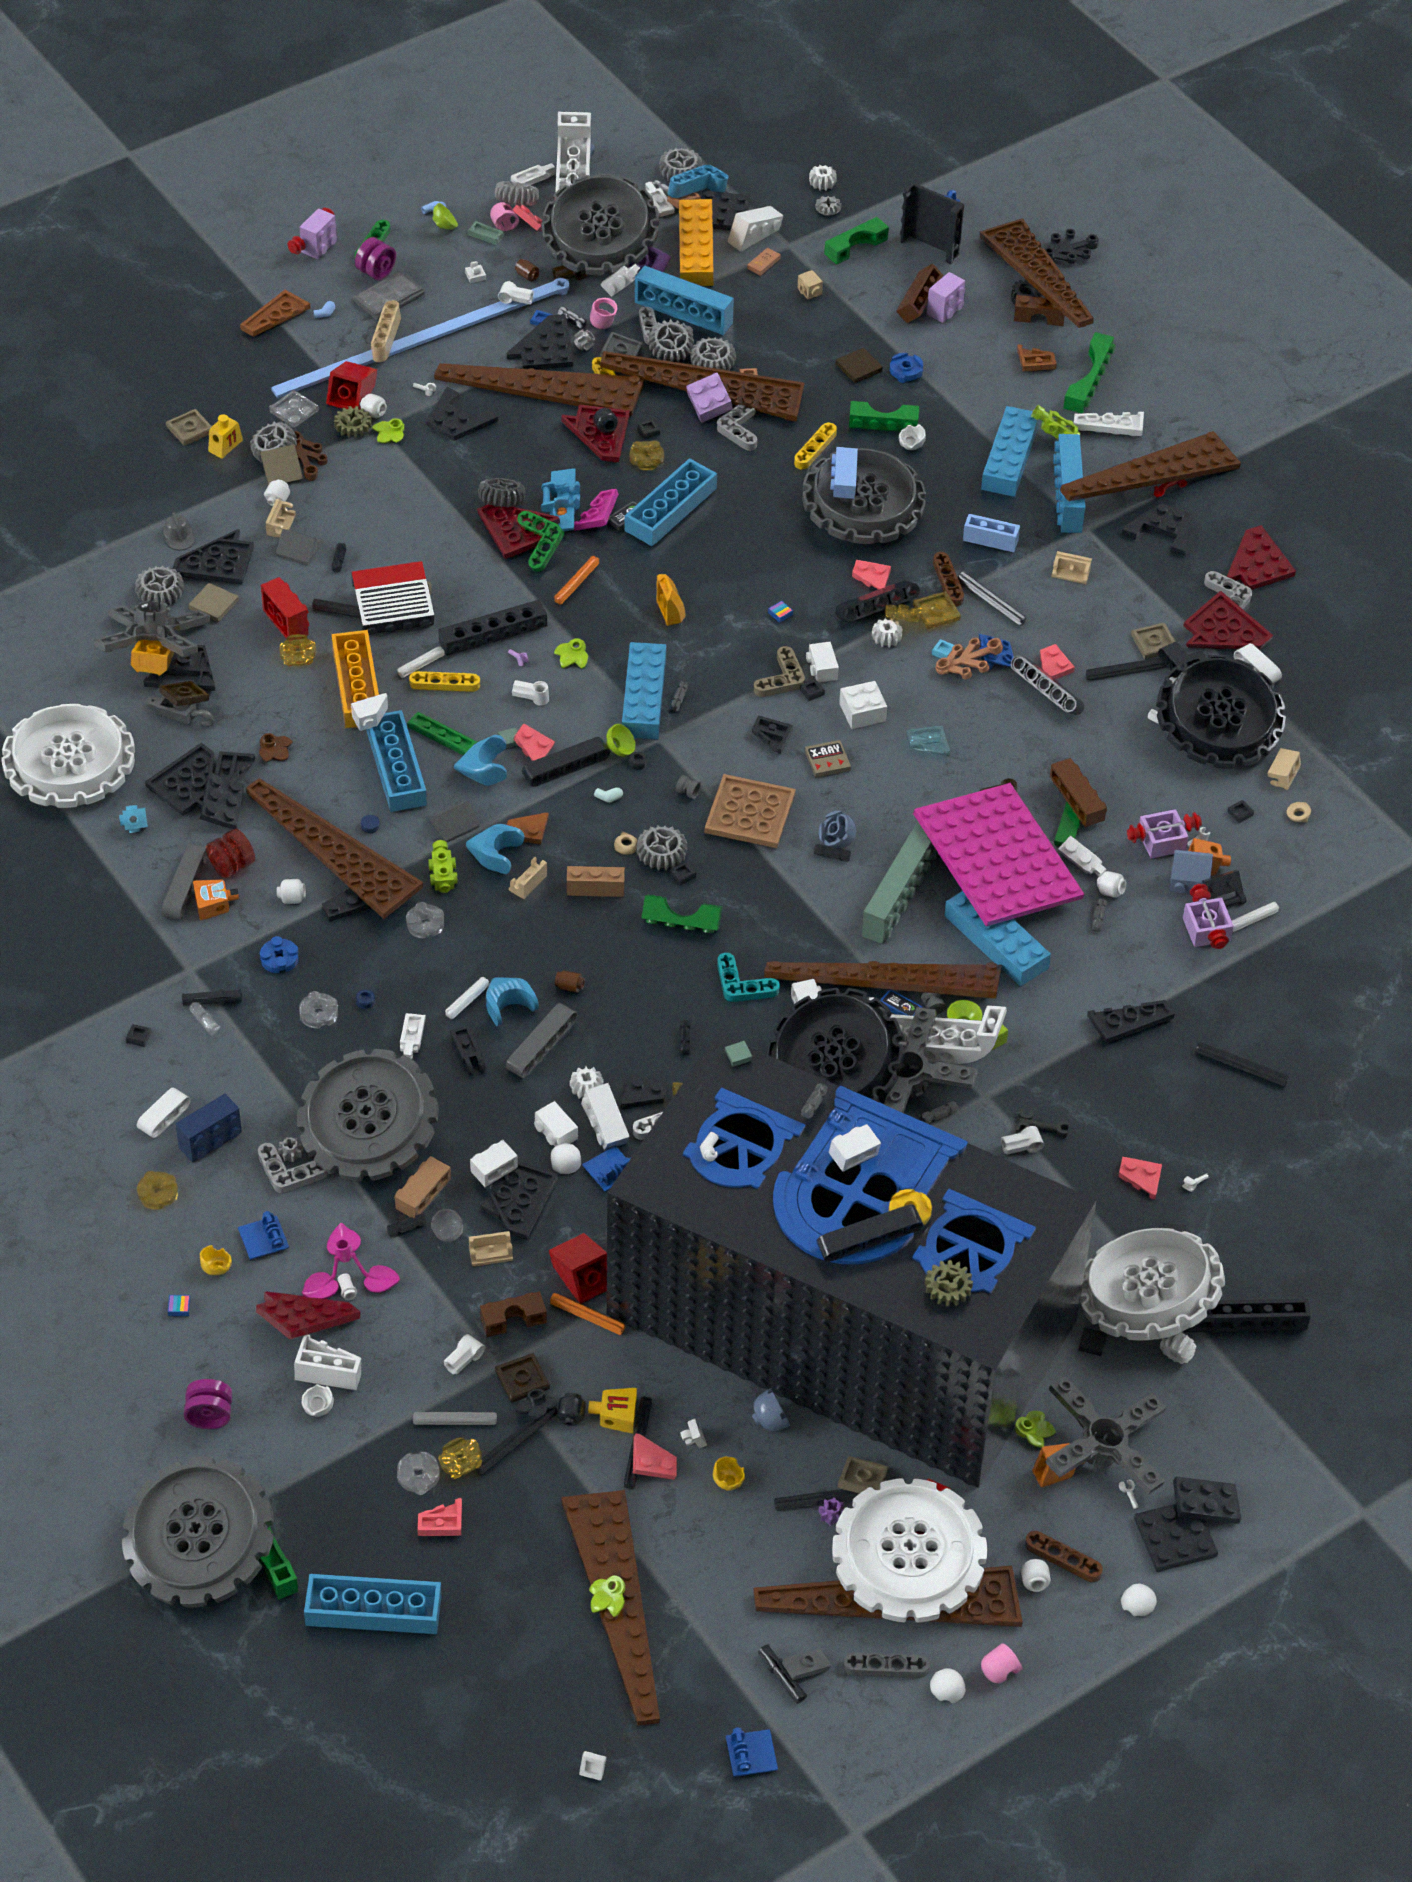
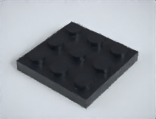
[701,190,751,231]
[1134,1504,1218,1572]

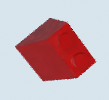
[326,361,377,410]
[549,1233,607,1304]

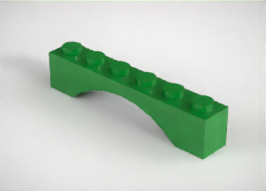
[1063,332,1116,414]
[259,1526,299,1600]

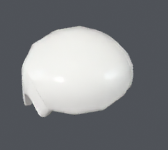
[899,425,926,450]
[551,1143,581,1174]
[301,1384,334,1417]
[1121,1583,1157,1617]
[930,1668,966,1704]

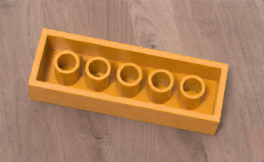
[679,199,714,286]
[331,630,379,728]

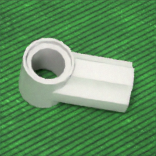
[498,281,534,305]
[512,680,549,706]
[1001,1126,1044,1154]
[444,1334,485,1375]

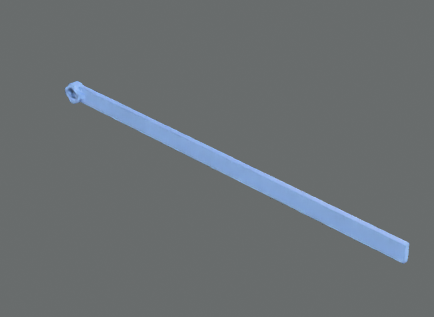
[271,278,569,398]

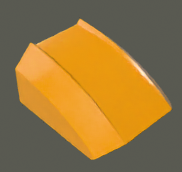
[656,574,685,626]
[131,639,174,676]

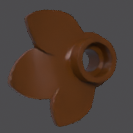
[259,733,293,762]

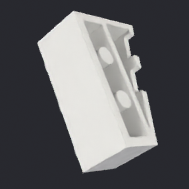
[727,206,783,252]
[581,1083,629,1150]
[294,1334,361,1390]

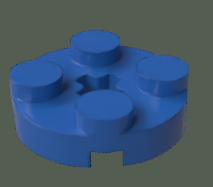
[889,353,923,383]
[260,936,299,973]

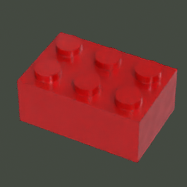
[261,577,310,643]

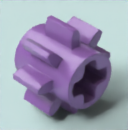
[819,1498,844,1526]

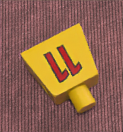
[208,414,243,459]
[588,1388,637,1433]

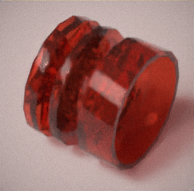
[206,828,256,878]

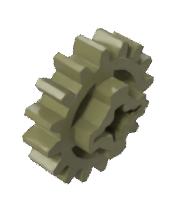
[334,406,372,437]
[925,1260,973,1306]

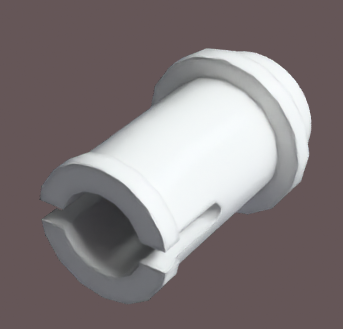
[337,1274,357,1301]

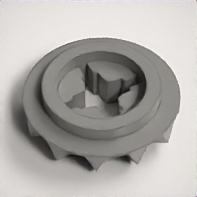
[815,196,841,215]

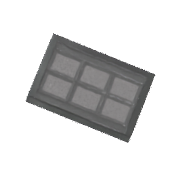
[352,271,425,320]

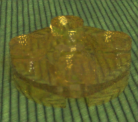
[630,440,664,470]
[885,605,922,622]
[279,634,316,666]
[137,1171,178,1209]
[438,1437,482,1478]

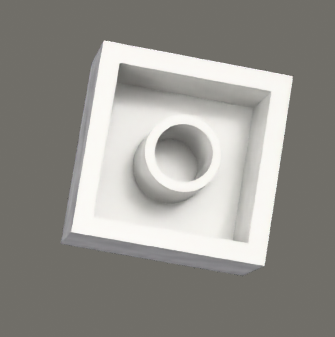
[840,681,887,729]

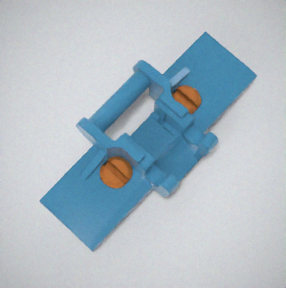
[541,469,580,533]

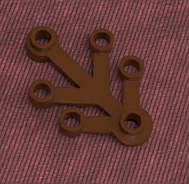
[294,431,328,481]

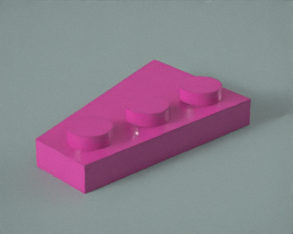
[574,489,619,531]

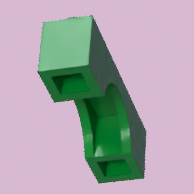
[824,217,889,265]
[849,401,919,431]
[642,894,723,933]

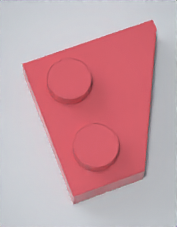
[512,205,543,231]
[852,560,891,590]
[1040,644,1075,680]
[513,724,555,761]
[1119,1157,1162,1199]
[633,1433,677,1480]
[418,1498,462,1536]

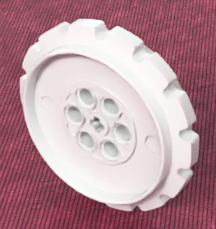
[2,704,135,808]
[1080,1228,1225,1340]
[832,1478,987,1623]

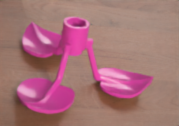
[302,1223,400,1299]

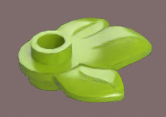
[372,418,405,443]
[554,638,588,669]
[1015,1411,1056,1448]
[589,1576,625,1617]

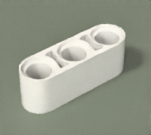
[1234,644,1282,683]
[137,1087,190,1138]

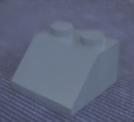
[1170,850,1213,894]

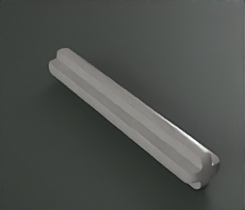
[413,1412,497,1425]

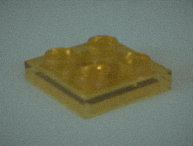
[913,591,961,629]

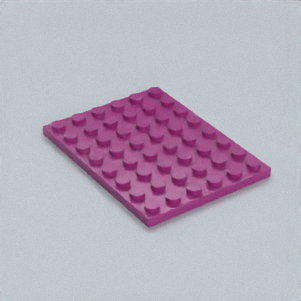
[913,783,1084,926]

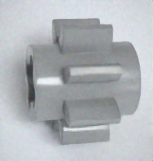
[574,329,595,351]
[278,1137,303,1162]

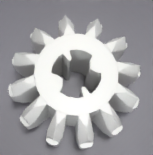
[809,165,837,191]
[872,618,902,648]
[570,1066,603,1099]
[1159,1332,1197,1364]

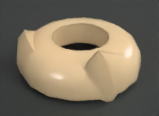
[1287,802,1311,822]
[614,832,638,855]

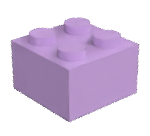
[927,272,965,323]
[686,372,733,423]

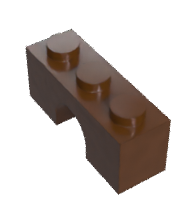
[1014,295,1065,326]
[480,1291,547,1337]

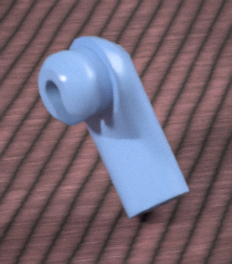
[421,201,446,214]
[313,301,335,318]

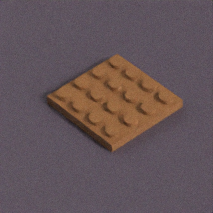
[704,774,796,848]

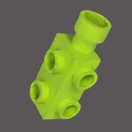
[1031,405,1080,439]
[428,840,458,893]

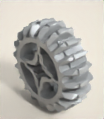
[659,147,703,181]
[494,181,539,206]
[648,319,694,363]
[690,337,736,371]
[250,421,297,463]
[135,565,184,607]
[637,825,687,871]

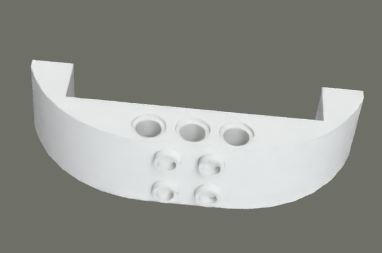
[556,112,591,192]
[869,997,1007,1064]

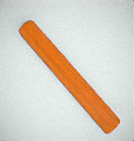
[554,556,599,605]
[550,1293,625,1335]

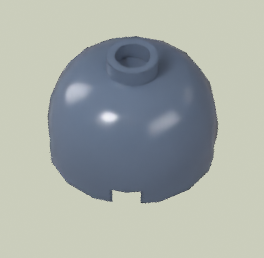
[818,811,857,849]
[752,1388,791,1432]

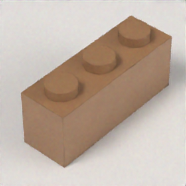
[567,866,625,897]
[394,1156,451,1218]

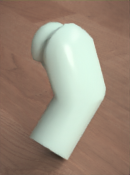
[594,788,623,803]

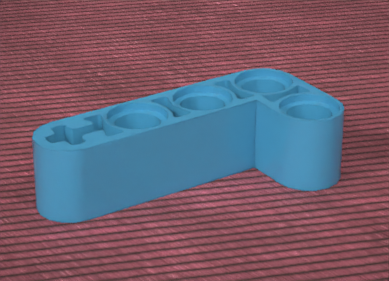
[667,165,728,198]

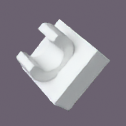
[465,261,486,284]
[681,1419,707,1449]
[579,1751,606,1781]

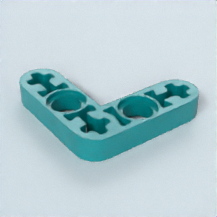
[717,953,780,1002]

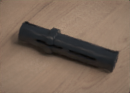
[182,989,242,1006]
[758,1644,807,1704]

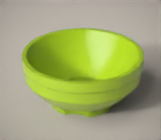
[432,203,458,230]
[606,724,635,757]
[947,1000,983,1021]

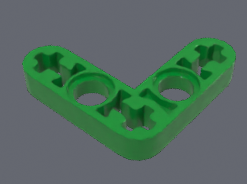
[517,511,564,572]

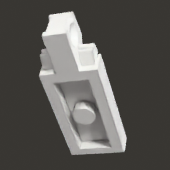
[511,163,555,185]
[645,182,674,217]
[600,264,640,297]
[1058,836,1106,877]
[400,1013,426,1059]

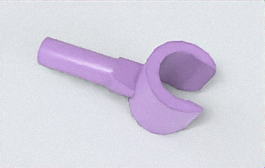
[508,649,529,666]

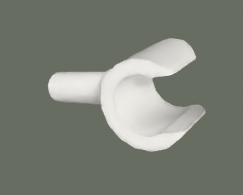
[413,383,436,396]
[1187,827,1210,847]
[1182,1174,1209,1192]
[1119,1480,1138,1509]

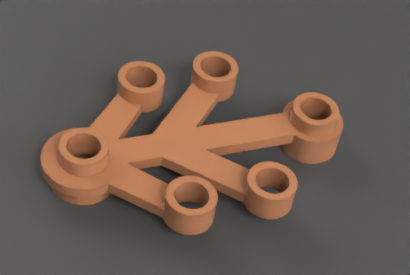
[936,638,1003,679]

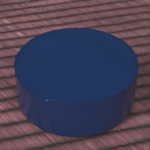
[361,815,380,833]
[356,989,375,1009]

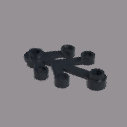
[1044,229,1099,264]

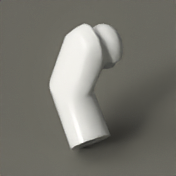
[700,1132,719,1161]

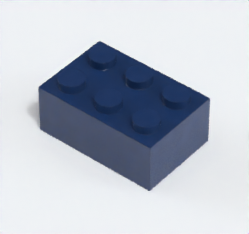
[175,1093,242,1163]

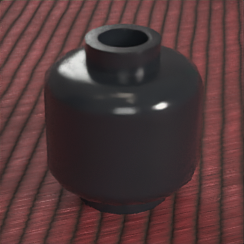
[593,408,618,433]
[557,1393,586,1426]

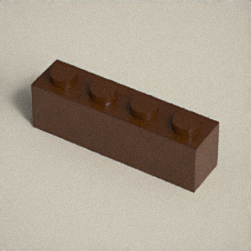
[896,263,943,323]
[1050,758,1107,827]

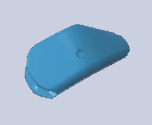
[454,735,507,786]
[466,824,525,874]
[486,978,539,1026]

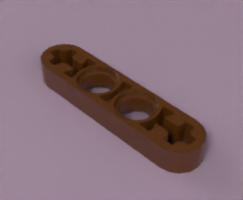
[933,552,964,607]
[1025,1531,1103,1582]

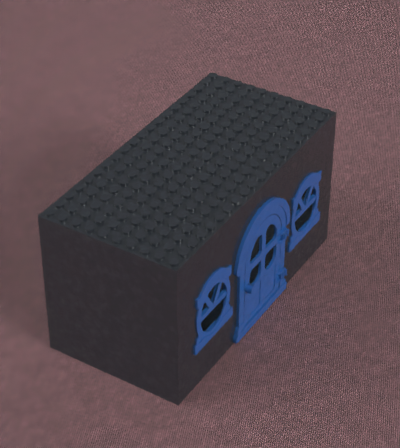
[607,1033,1097,1488]

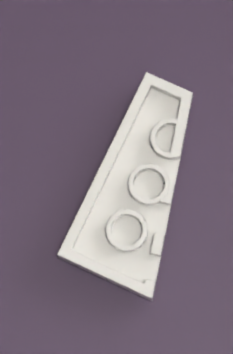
[1074,412,1144,436]

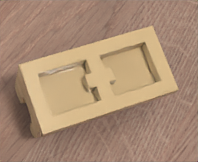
[266,499,296,538]
[1051,551,1092,584]
[1268,748,1301,790]
[509,857,547,899]
[469,1231,513,1267]

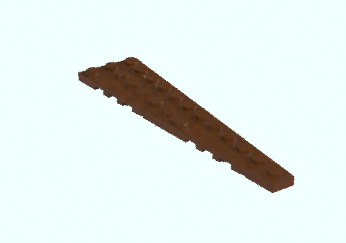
[980,218,1094,328]
[600,351,805,422]
[434,363,645,416]
[1060,431,1241,501]
[246,778,423,919]
[764,961,1002,999]
[561,1490,660,1726]
[753,1565,1023,1627]

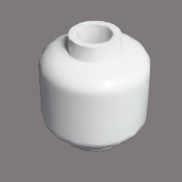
[360,394,387,418]
[264,479,290,506]
[1097,871,1126,898]
[277,879,306,904]
[1021,1559,1051,1592]

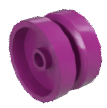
[355,237,397,281]
[184,1379,233,1429]

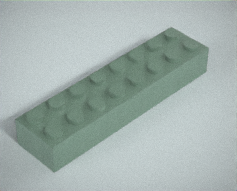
[862,821,938,944]

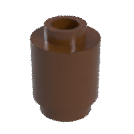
[515,259,540,282]
[555,970,585,993]

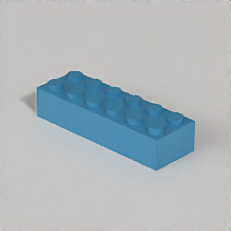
[635,266,734,335]
[981,406,1039,497]
[1053,434,1085,533]
[625,458,717,546]
[622,642,666,739]
[366,710,427,812]
[944,891,1051,987]
[304,1574,442,1634]

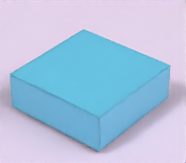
[932,639,954,658]

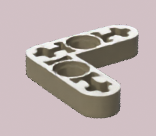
[754,646,805,697]

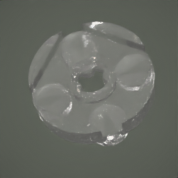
[406,902,444,938]
[299,991,338,1028]
[397,1452,440,1495]

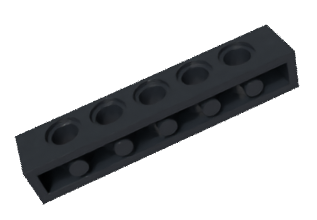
[438,599,547,656]
[1184,1299,1311,1332]

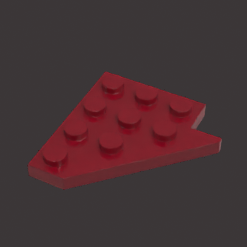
[561,405,630,462]
[477,504,560,559]
[1227,525,1296,590]
[1183,591,1273,650]
[256,1291,361,1339]

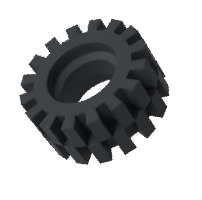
[1011,279,1041,305]

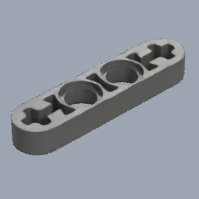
[843,1652,930,1678]

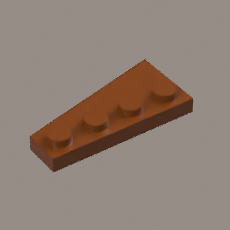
[240,290,311,337]

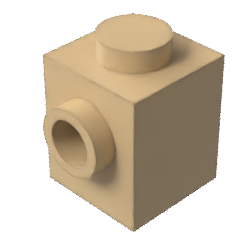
[797,270,823,299]

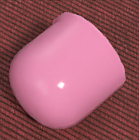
[490,202,519,231]
[590,298,617,329]
[981,1644,1023,1684]

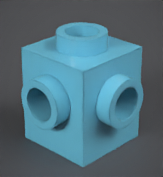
[119,805,148,833]

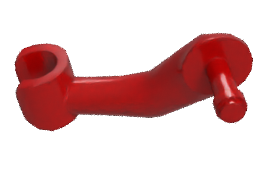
[1154,479,1187,497]

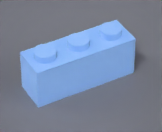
[830,447,858,499]
[963,514,1020,552]

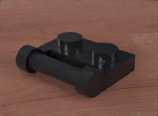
[1202,870,1247,907]

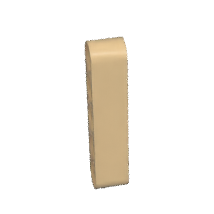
[371,300,401,362]

